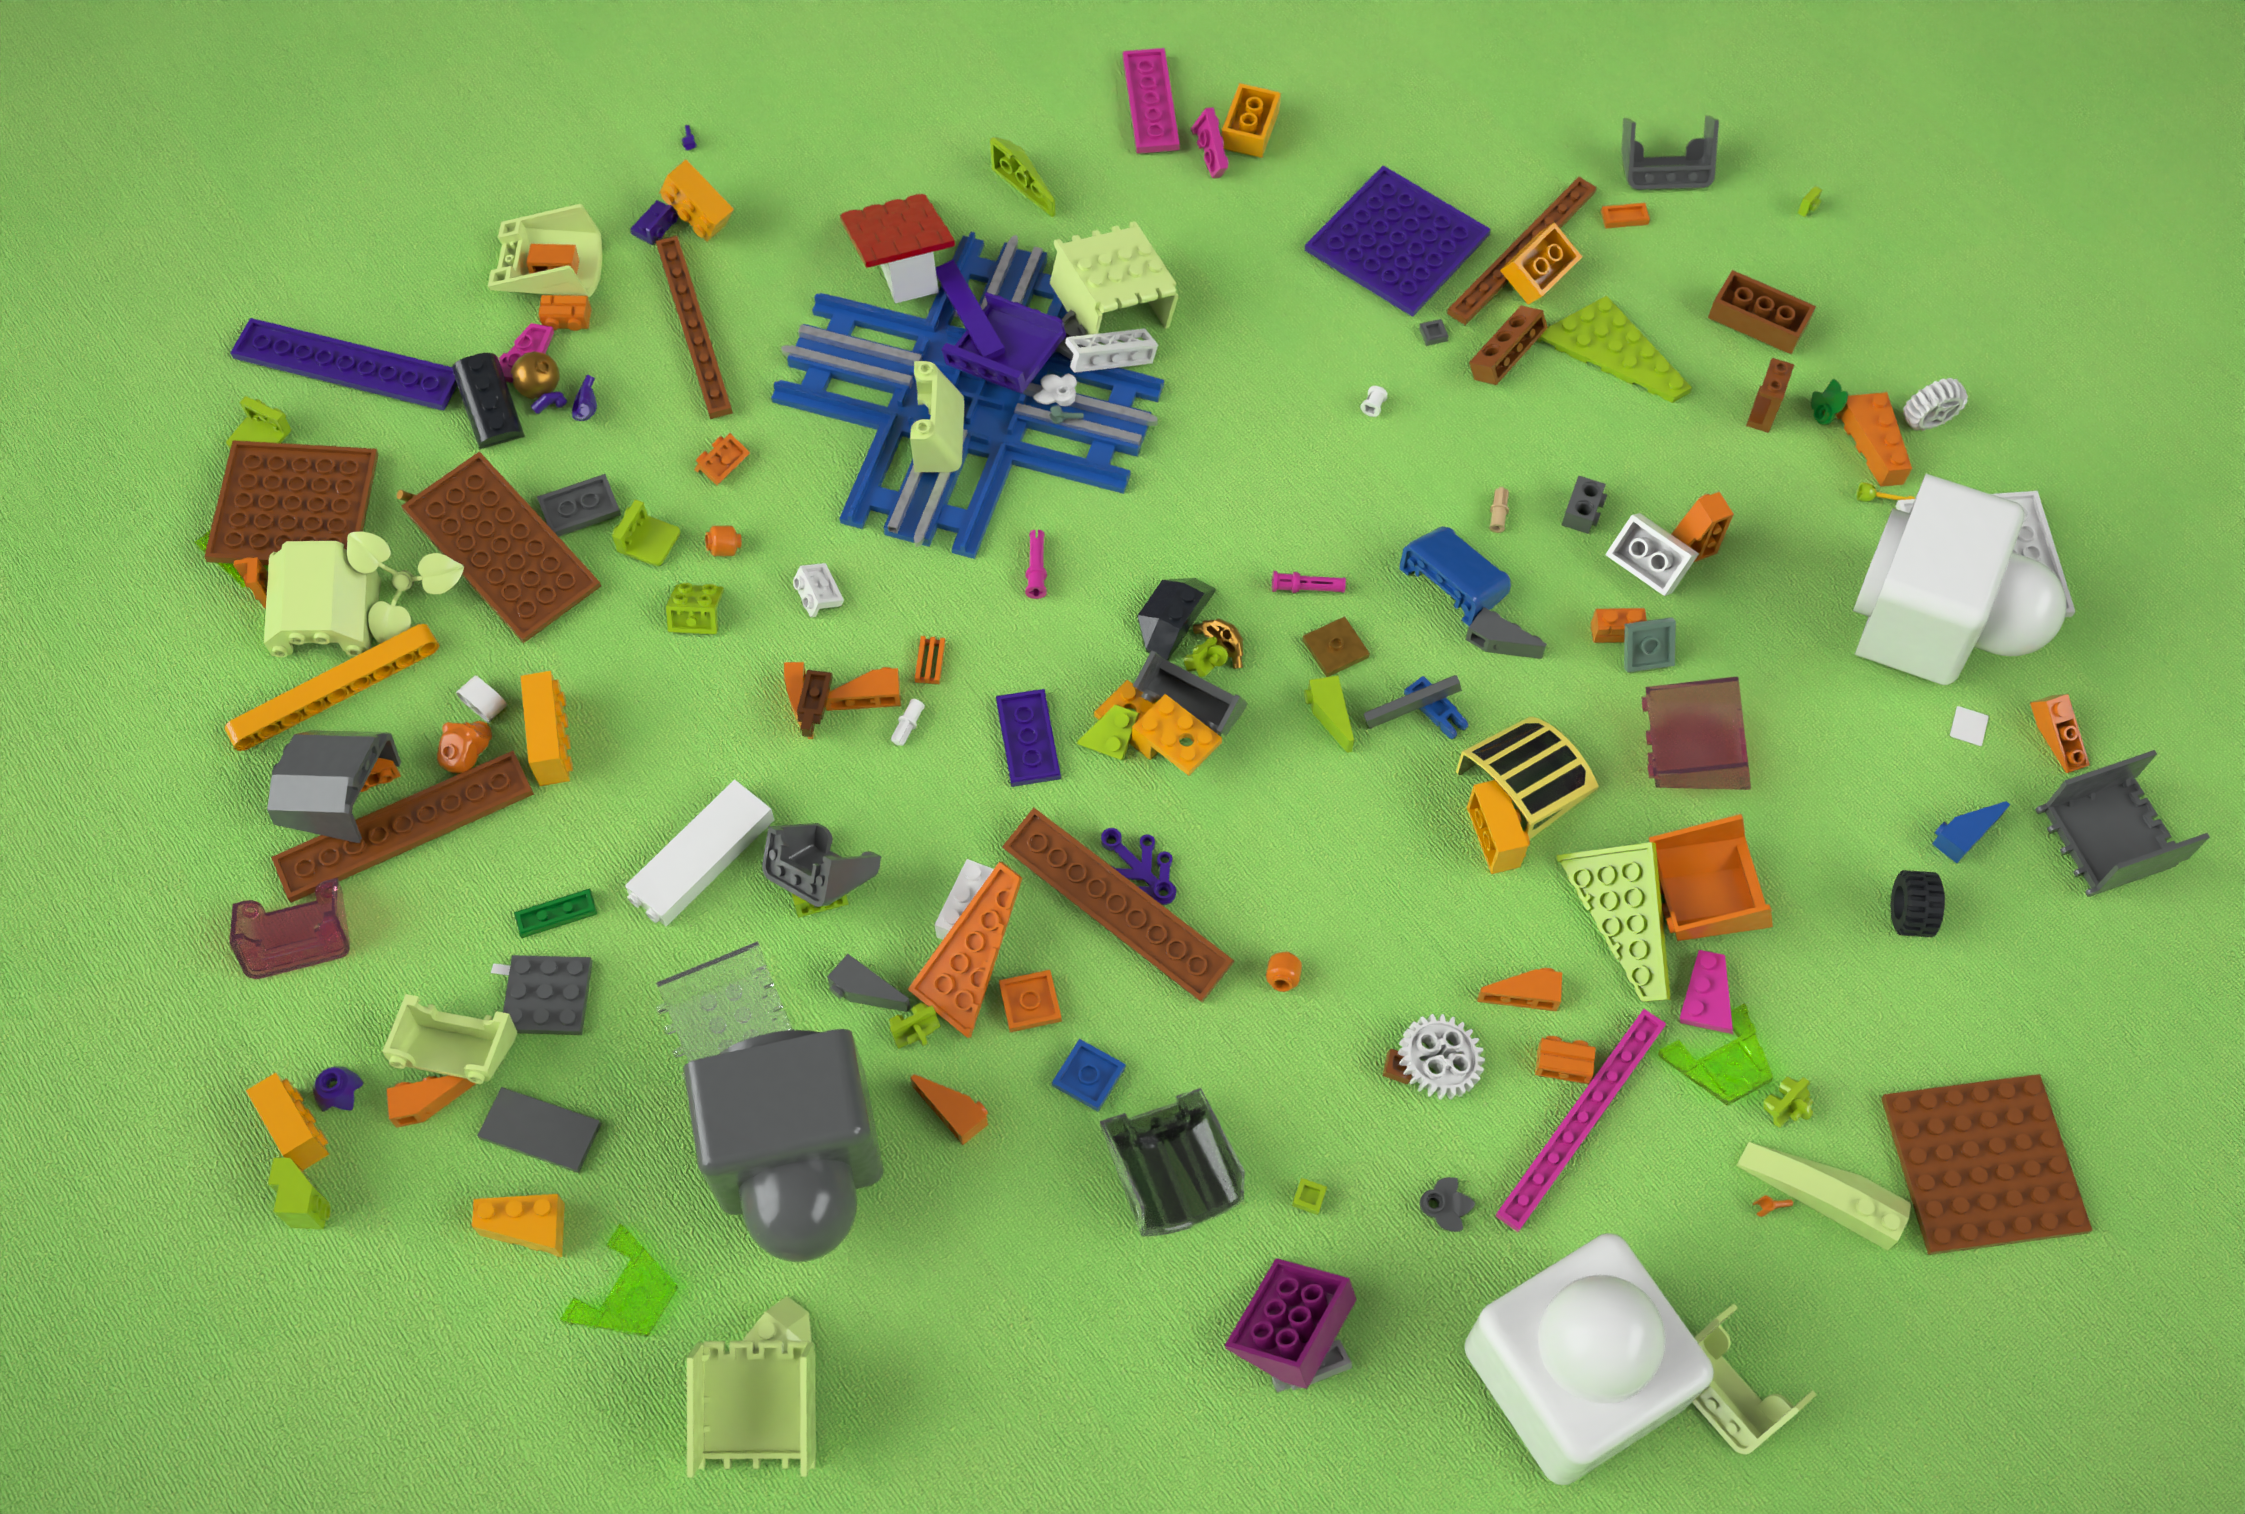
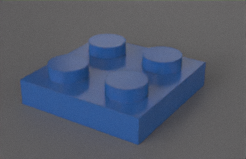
[1052,1039,1126,1112]

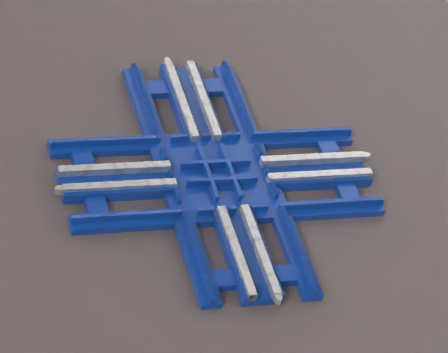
[771,232,1164,559]

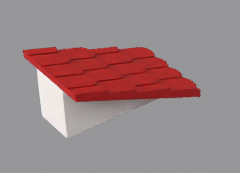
[840,194,955,303]

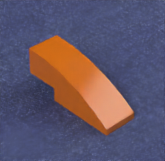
[784,662,814,739]

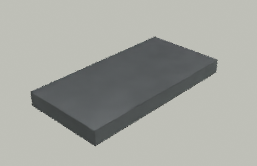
[477,1087,602,1173]

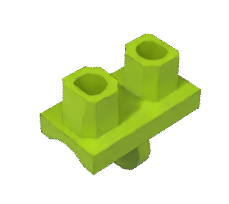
[1184,637,1228,677]
[889,1002,941,1049]
[1763,1076,1813,1128]

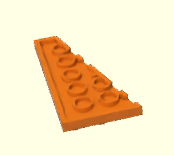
[907,862,1022,1038]

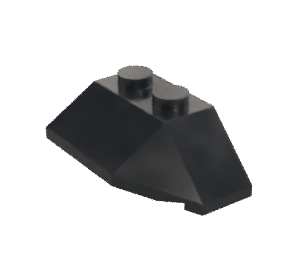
[1137,578,1216,661]

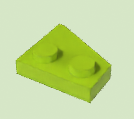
[1077,705,1140,760]

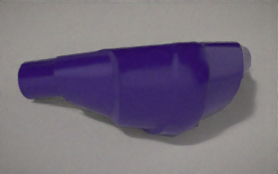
[572,375,597,421]

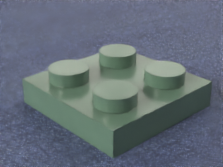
[1624,617,1676,673]

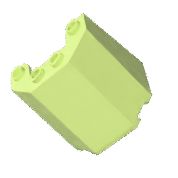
[264,541,381,657]

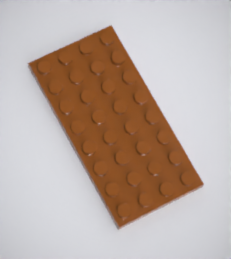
[401,451,601,644]

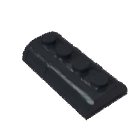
[452,352,525,449]

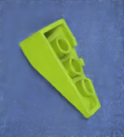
[990,137,1056,217]

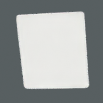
[1950,706,1989,746]

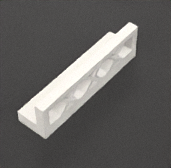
[1065,329,1158,373]

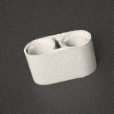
[456,675,507,722]

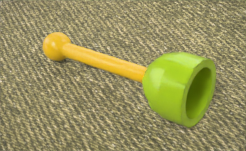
[1856,482,1915,502]

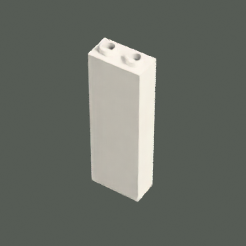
[625,780,774,926]

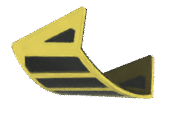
[1456,716,1599,840]

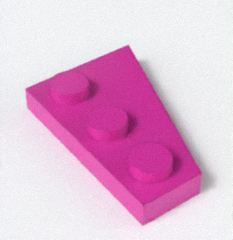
[1191,108,1228,178]

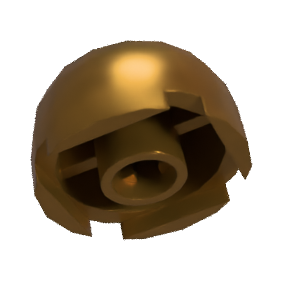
[511,351,560,399]

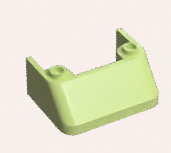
[1692,1304,1817,1454]

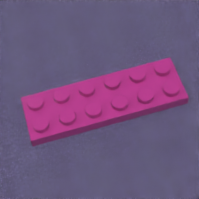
[1123,48,1180,154]

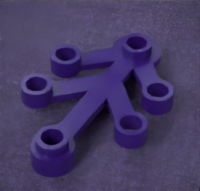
[1101,828,1177,905]

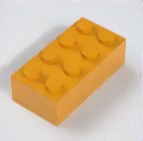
[520,671,573,786]

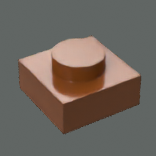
[1382,1048,1412,1084]

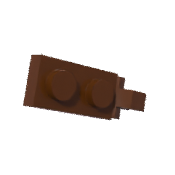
[797,670,833,737]

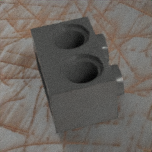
[1562,476,1607,534]

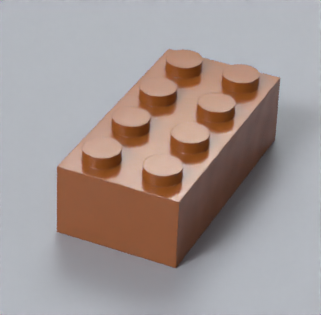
[1708,270,1816,355]

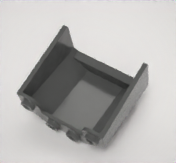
[267,730,401,843]

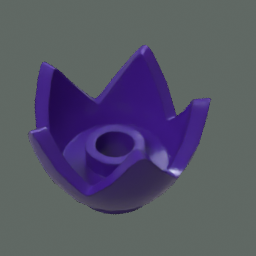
[313,1066,364,1112]

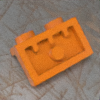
[694,433,750,486]
[233,557,268,609]

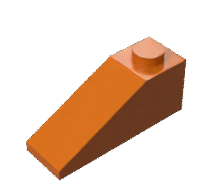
[826,667,901,711]
[1477,968,1562,1011]
[910,1074,988,1145]

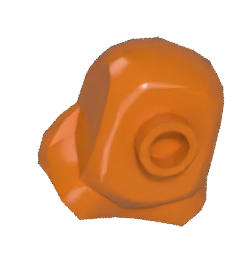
[437,721,492,774]

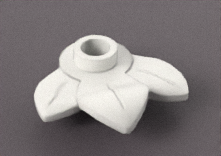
[1033,374,1077,406]

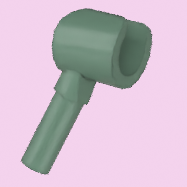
[1049,406,1084,424]

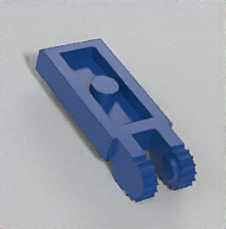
[1404,676,1469,739]

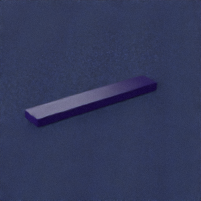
[935,260,1006,360]

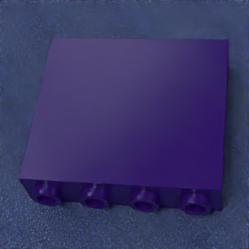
[941,292,1066,394]

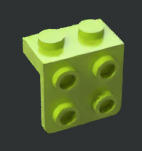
[226,396,292,449]
[612,499,681,567]

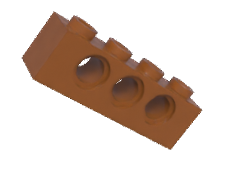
[1469,306,1548,385]

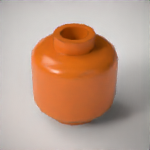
[705,526,742,556]
[1266,952,1302,992]

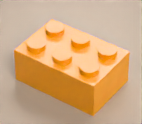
[1221,83,1281,158]
[659,160,734,241]
[1500,222,1582,305]
[1467,780,1530,874]
[246,1073,329,1170]

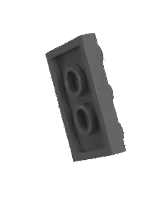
[537,474,621,537]

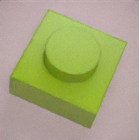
[1797,186,1822,217]
[1292,1178,1327,1215]

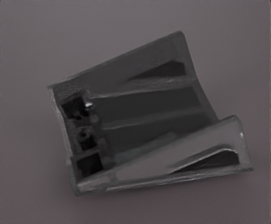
[1100,1088,1245,1236]

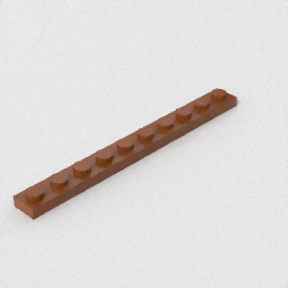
[1447,177,1597,326]
[656,236,733,419]

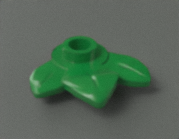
[1811,379,1848,425]

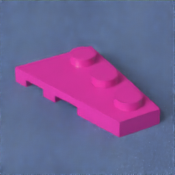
[499,323,554,383]
[1679,950,1733,1034]

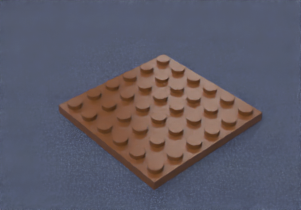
[204,440,379,565]
[1881,1074,2092,1255]

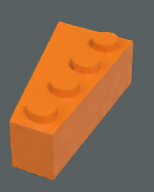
[1835,392,1912,487]

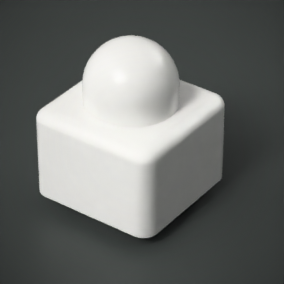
[1853,474,2066,685]
[1465,1233,1714,1485]

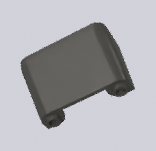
[762,823,881,907]

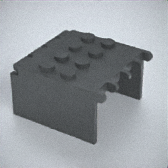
[2035,750,2210,897]

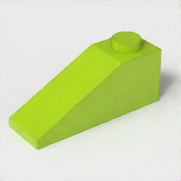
[1304,676,1354,753]

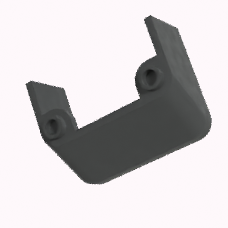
[1621,115,1719,189]
[1133,650,1248,736]

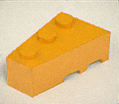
[472,1194,565,1257]

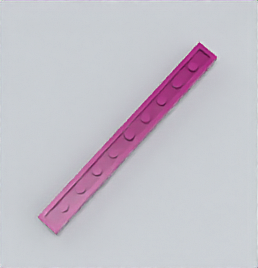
[1495,1009,1666,1232]

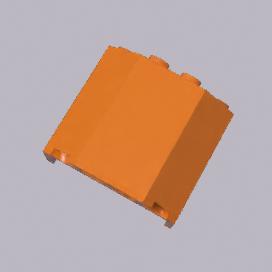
[1649,814,1773,941]

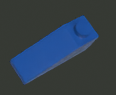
[1932,801,2010,863]

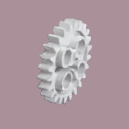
[1398,1014,1485,1099]

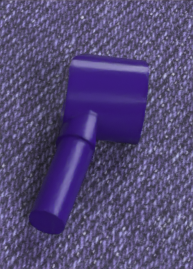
[681,125,697,151]

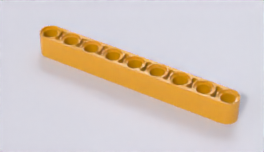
[224,624,439,751]

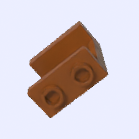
[1746,358,1795,433]

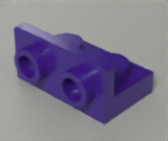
[630,200,679,245]

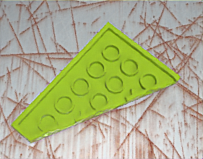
[1537,295,1692,403]

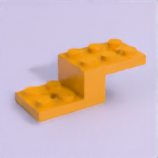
[1094,680,1222,776]

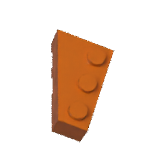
[1671,492,1734,562]

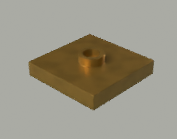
[1302,616,1370,677]

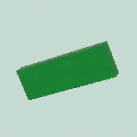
[514,888,598,938]

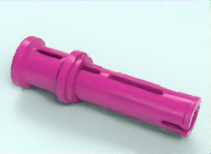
[1025,529,1047,599]
[1272,571,1346,593]

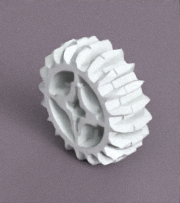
[1903,378,1968,431]

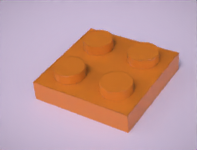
[999,970,1062,1032]

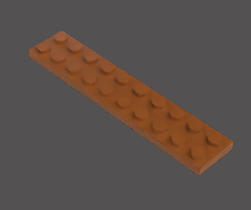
[271,751,534,903]
[1002,808,1235,1003]

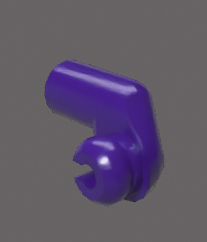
[531,391,567,414]

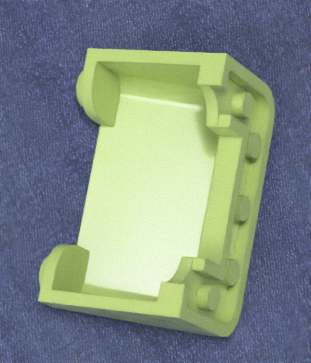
[910,361,964,472]
[382,994,517,1084]

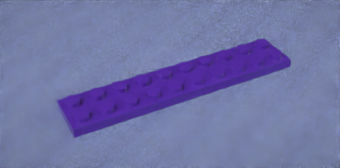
[230,318,457,411]

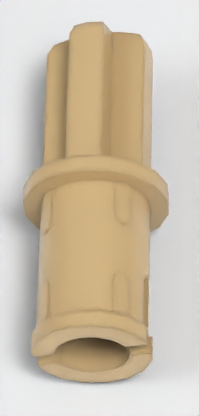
[1490,487,1509,533]

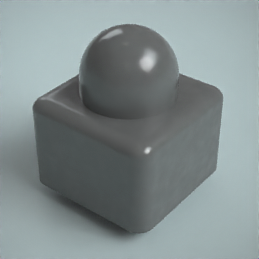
[683,1029,884,1262]

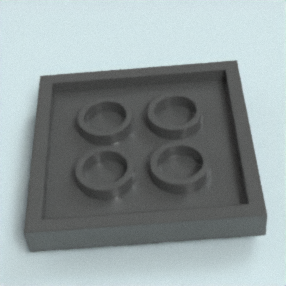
[503,955,593,1035]

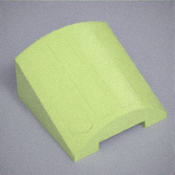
[488,204,602,297]

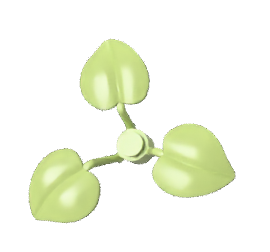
[347,532,464,644]

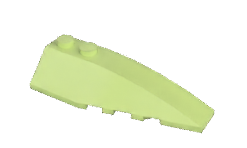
[1736,1142,1911,1251]

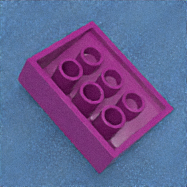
[1224,1258,1357,1389]

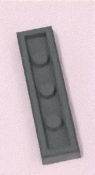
[1364,675,1462,729]

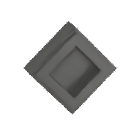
[1419,319,1449,346]

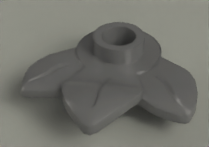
[1420,1177,1475,1232]

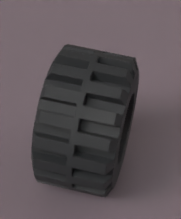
[1890,870,1945,937]

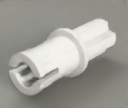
[891,699,925,746]

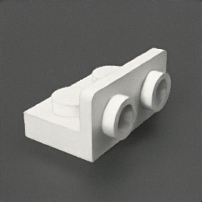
[793,563,844,617]

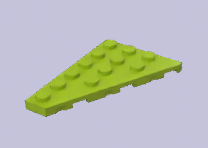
[1557,842,1671,1002]

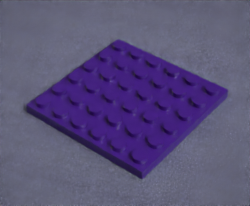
[1305,165,1491,317]

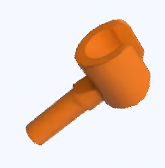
[1753,1195,1793,1217]

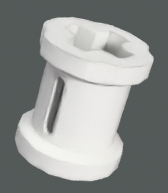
[1360,386,1388,417]

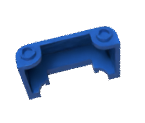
[1399,526,1511,626]

